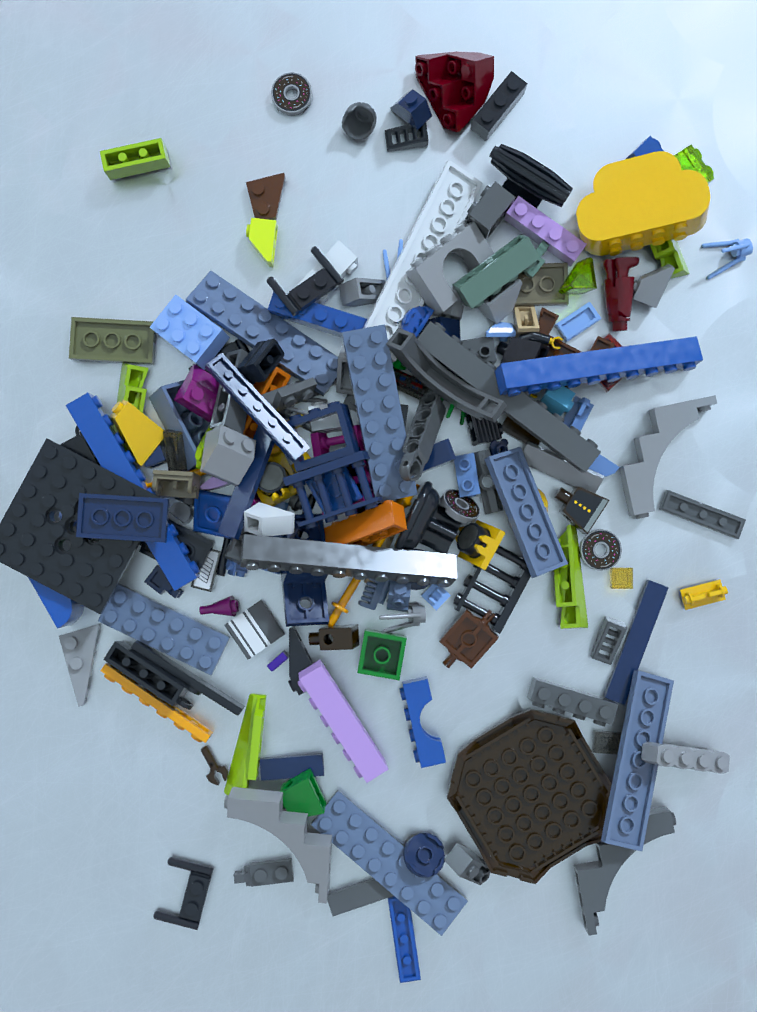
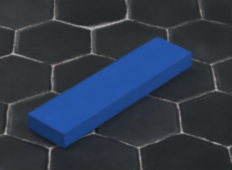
[388,896,421,983]

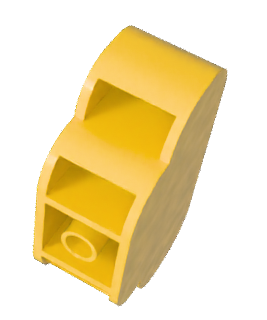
[576,151,710,256]

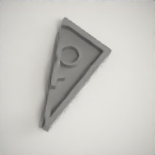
[59,624,101,707]

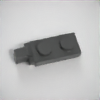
[233,858,294,887]

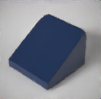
[144,445,169,469]

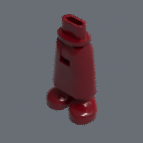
[602,257,639,332]

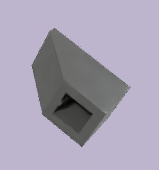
[444,843,491,885]

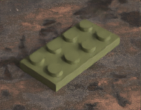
[69,317,156,364]

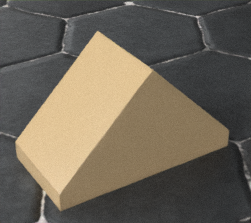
[513,305,540,338]

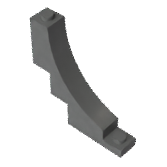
[574,806,676,936]

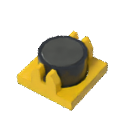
[257,453,297,506]
[455,520,505,570]

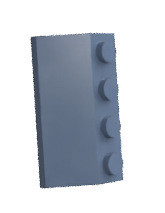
[149,380,211,471]

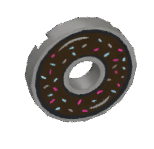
[271,72,312,116]
[440,489,480,524]
[579,529,622,571]

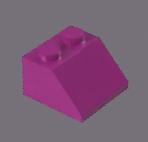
[174,364,219,422]

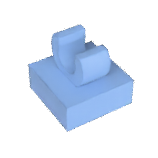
[421,584,451,611]

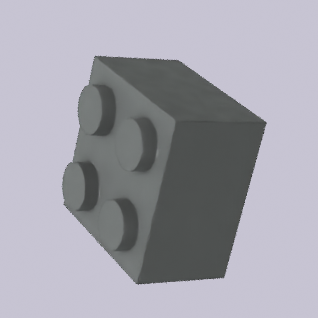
[465,181,515,240]

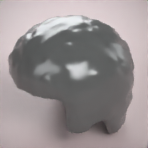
[342,102,377,140]

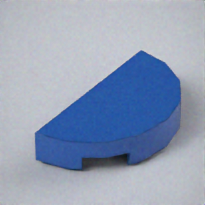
[401,306,434,337]

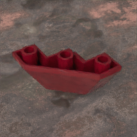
[415,51,494,132]

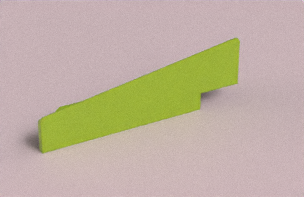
[650,239,690,279]
[113,363,148,451]
[554,525,588,629]
[224,694,267,795]

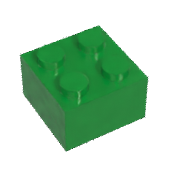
[357,629,407,680]

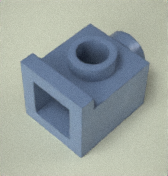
[387,580,412,612]

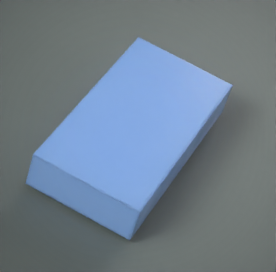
[555,302,601,342]

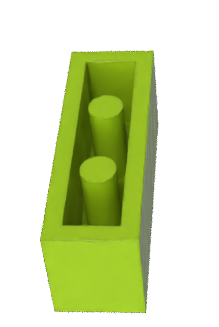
[100,138,171,180]

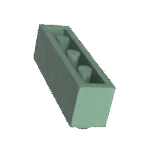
[453,234,540,309]

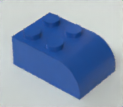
[28,577,84,629]

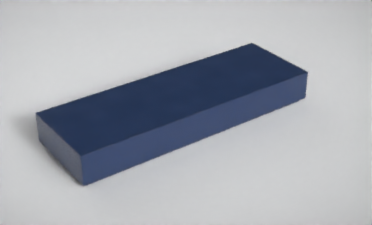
[260,753,324,781]

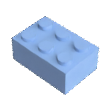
[150,295,230,370]

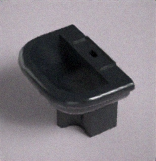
[394,481,461,554]

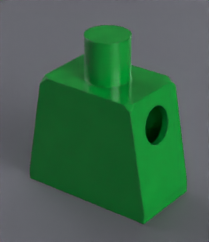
[280,768,326,817]

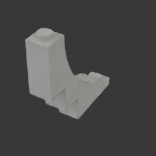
[619,395,717,519]
[224,787,332,904]

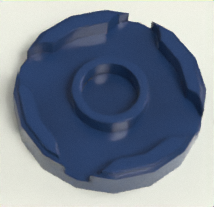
[404,833,445,878]

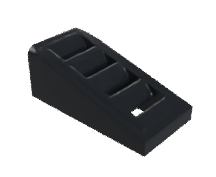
[385,123,429,152]

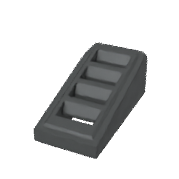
[591,616,627,665]

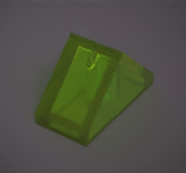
[558,257,597,294]

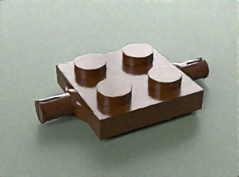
[439,609,499,669]

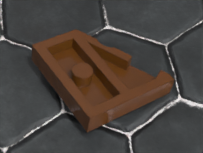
[246,173,286,220]

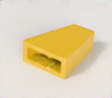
[110,400,168,466]

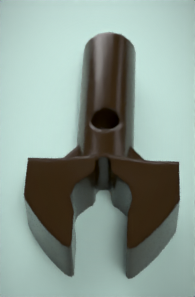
[201,746,229,785]

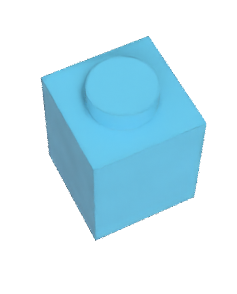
[540,386,576,416]

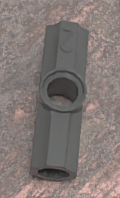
[474,449,503,515]

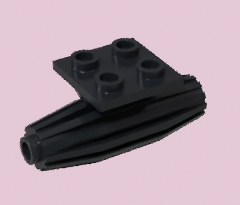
[489,144,573,208]

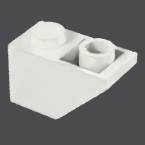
[244,502,295,536]

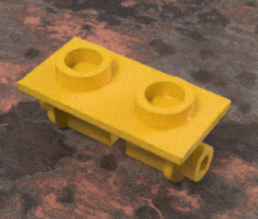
[680,579,728,610]

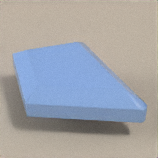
[485,322,516,342]

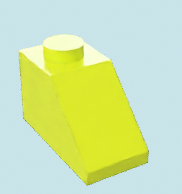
[246,218,278,267]

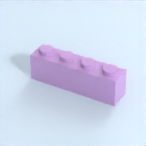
[504,196,587,267]

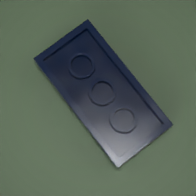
[76,493,169,543]

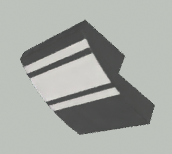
[224,600,285,660]

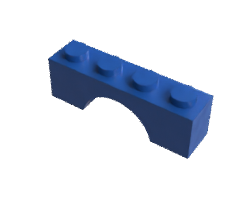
[399,676,446,768]

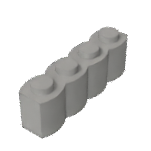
[641,742,730,774]

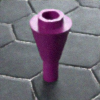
[199,596,239,616]

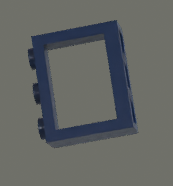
[286,401,361,472]

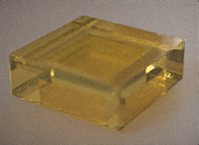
[610,568,633,589]

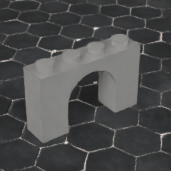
[405,221,494,315]

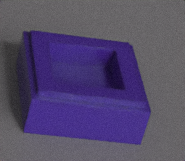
[267,650,289,671]

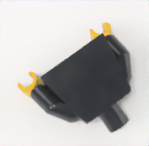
[497,332,563,398]

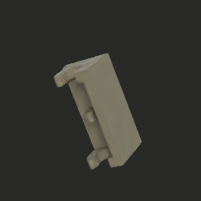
[152,470,201,499]

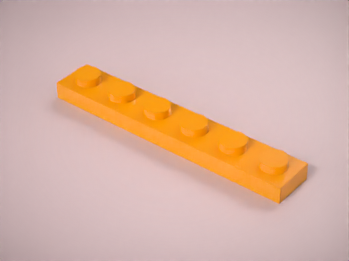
[100,663,213,743]

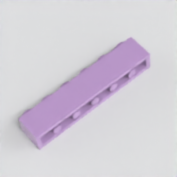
[297,660,389,783]

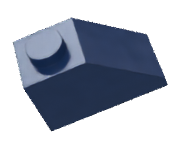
[390,89,432,130]

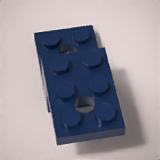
[281,514,330,627]

